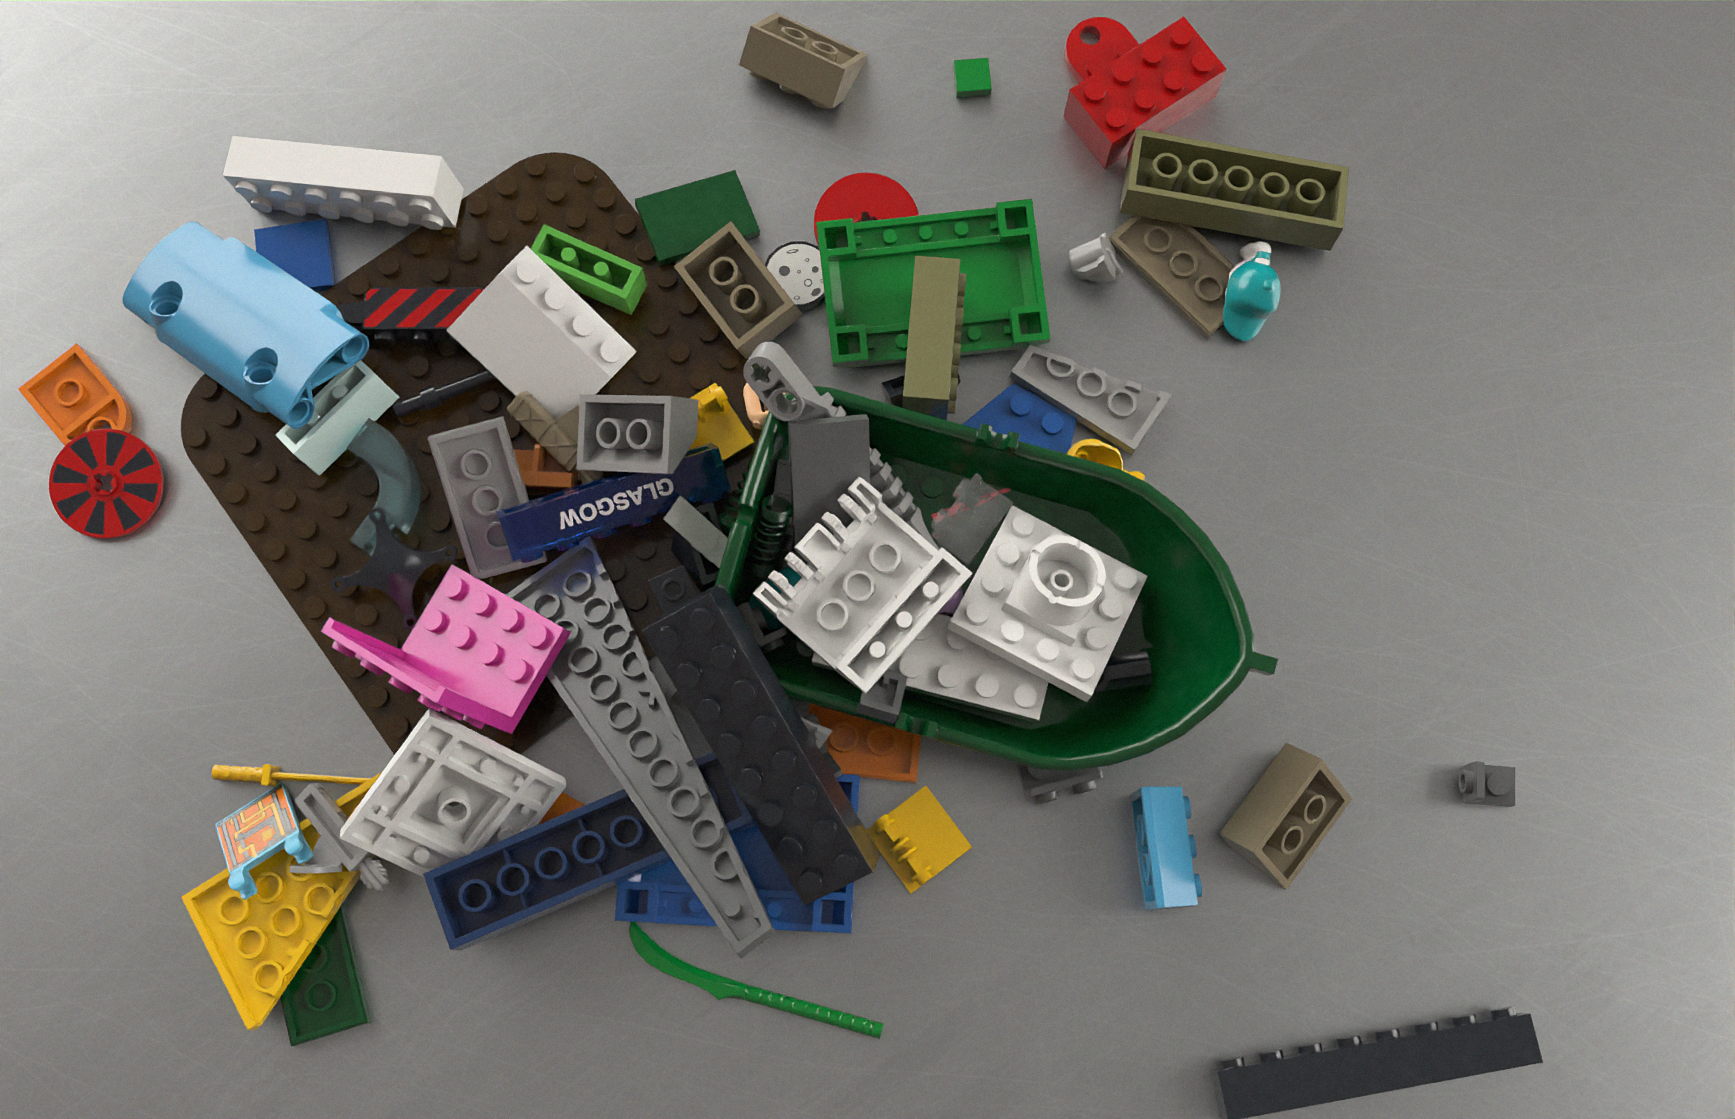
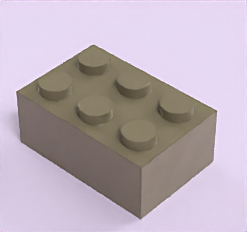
[674,221,803,359]

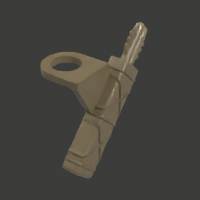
[507,391,605,490]

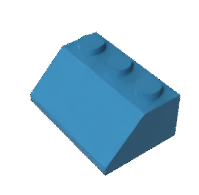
[1130,786,1202,911]

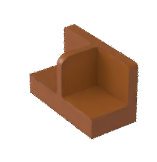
[514,444,578,497]

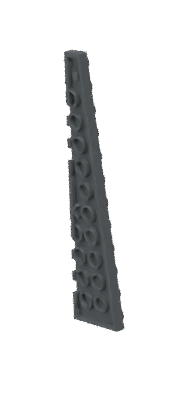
[506,536,776,958]

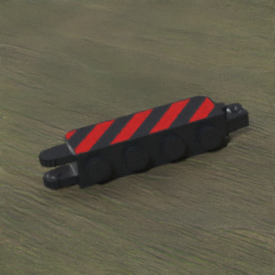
[337,287,486,346]

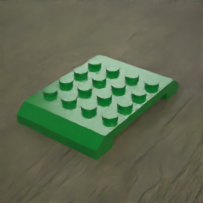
[816,199,1051,368]

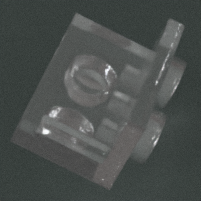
[930,473,1013,566]

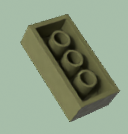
[902,256,966,420]

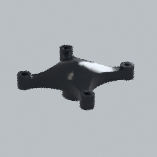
[330,506,458,630]

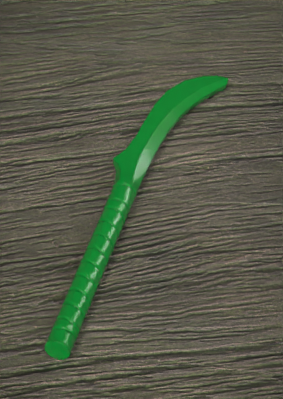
[629,922,884,1039]

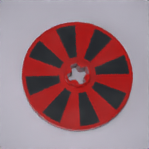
[49,428,164,539]

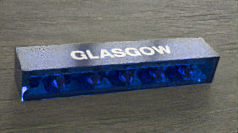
[496,442,731,563]

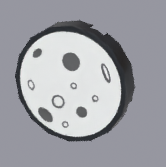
[765,241,825,312]

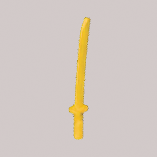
[212,764,369,787]

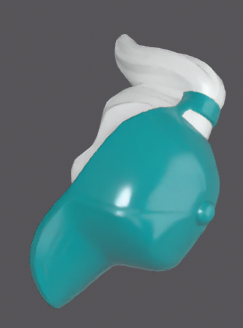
[1223,241,1281,341]

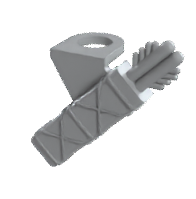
[289,784,389,892]

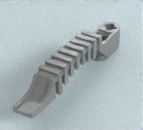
[743,342,940,551]

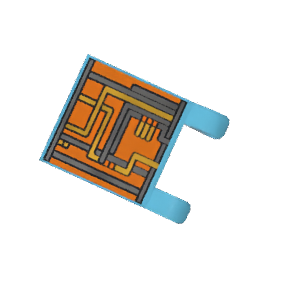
[215,782,313,900]

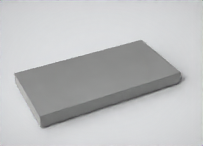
[428,416,547,580]

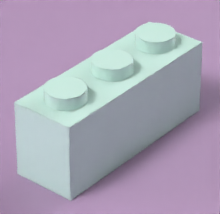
[276,360,399,476]

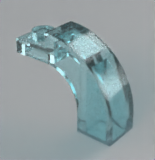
[347,418,421,556]

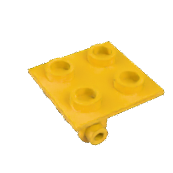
[680,383,754,481]
[867,785,972,894]

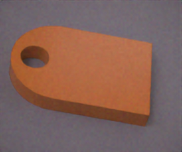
[18,343,133,445]

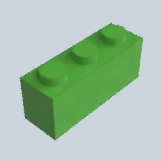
[531,225,648,315]

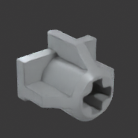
[1068,233,1123,283]

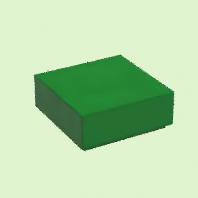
[953,58,992,98]

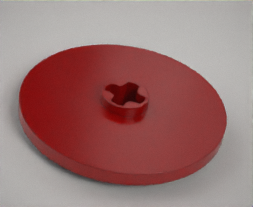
[814,172,919,246]

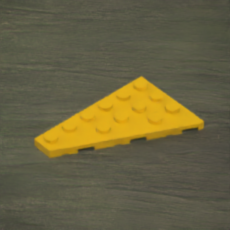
[181,771,383,1031]

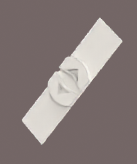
[664,496,728,568]

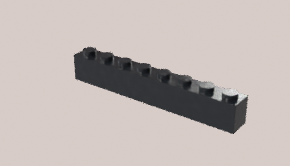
[1210,1006,1543,1119]

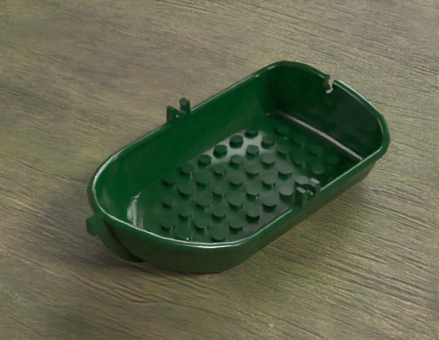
[715,386,1278,772]

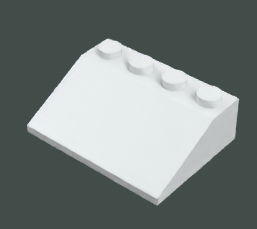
[446,246,637,420]

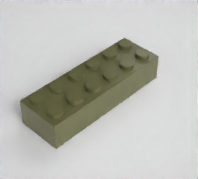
[1119,129,1349,251]

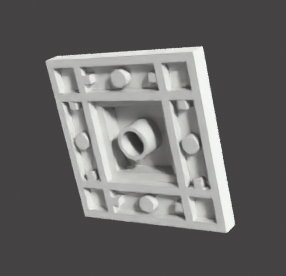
[947,505,1147,702]
[340,708,567,877]

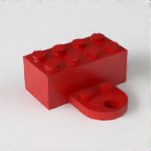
[1063,16,1227,169]

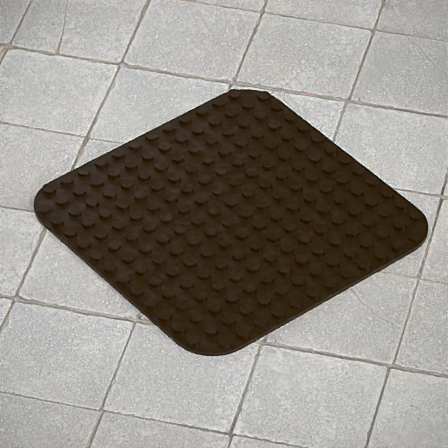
[181,152,765,755]

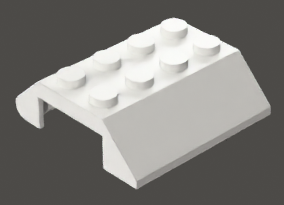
[753,477,972,694]

